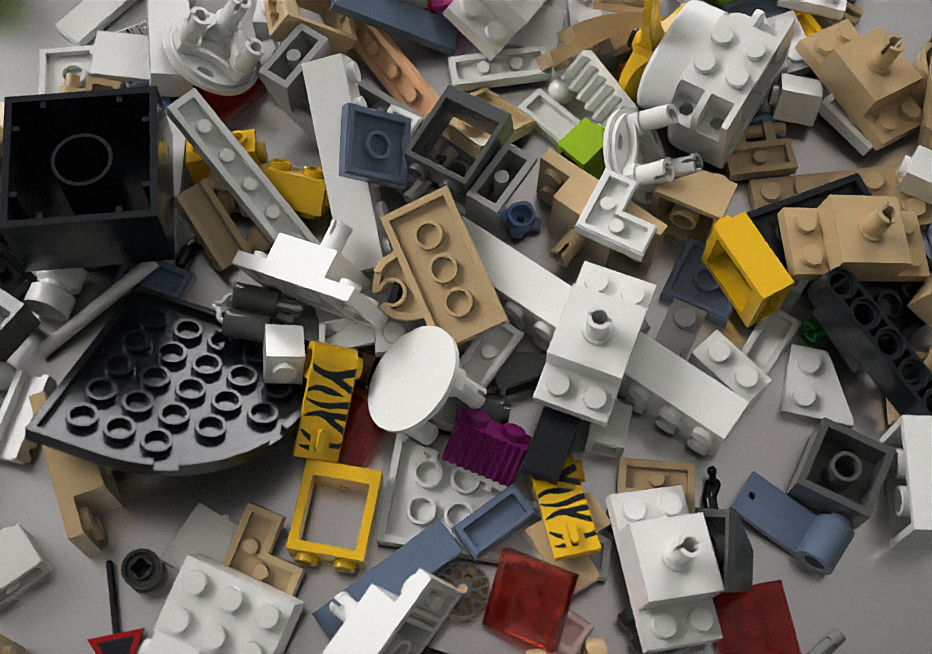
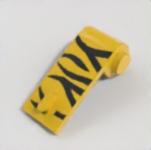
[292,341,363,463]
[527,454,601,562]

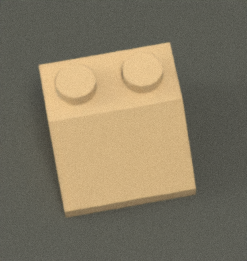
[648,170,738,243]

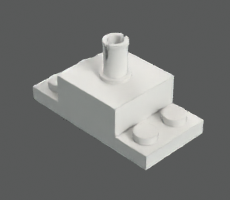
[442,0,546,61]
[232,219,388,331]
[533,261,656,427]
[605,485,724,654]
[323,569,463,654]

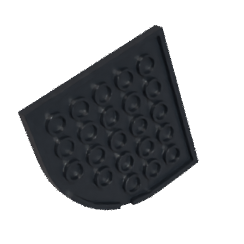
[25,285,310,476]

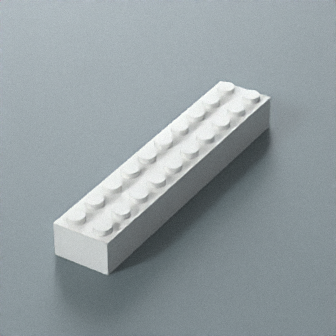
[462,215,749,457]

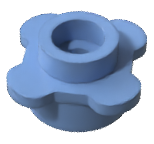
[500,201,541,239]

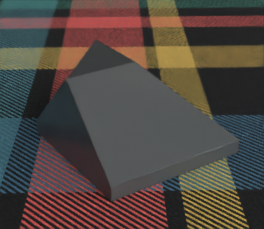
[695,507,754,593]

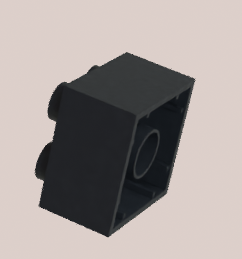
[0,86,175,272]

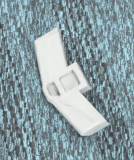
[319,307,469,357]

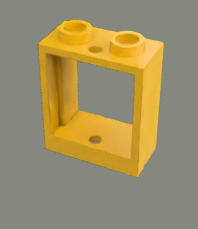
[701,211,795,328]
[286,458,384,573]

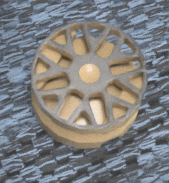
[438,561,490,622]

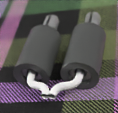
[211,282,304,344]

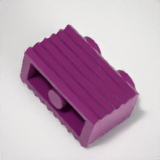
[441,408,532,488]

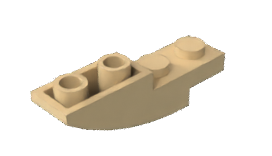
[535,12,665,72]

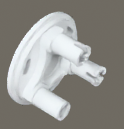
[163,0,266,96]
[603,103,703,211]
[368,326,487,445]

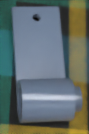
[728,471,855,575]

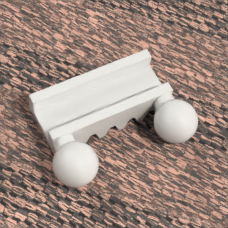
[548,50,639,128]
[0,362,57,464]

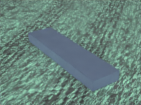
[330,0,457,55]
[313,519,464,641]

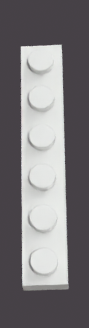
[165,88,320,245]

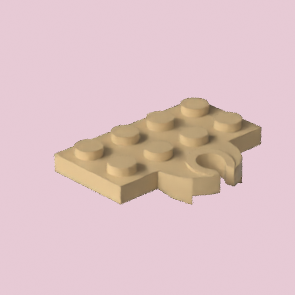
[372,185,510,346]

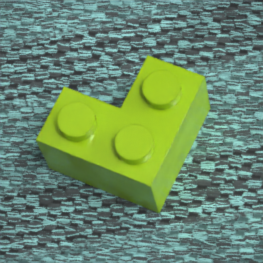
[556,117,606,180]

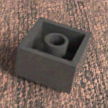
[786,417,897,529]

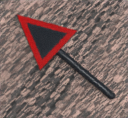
[87,560,145,654]

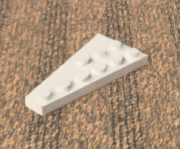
[376,433,612,582]

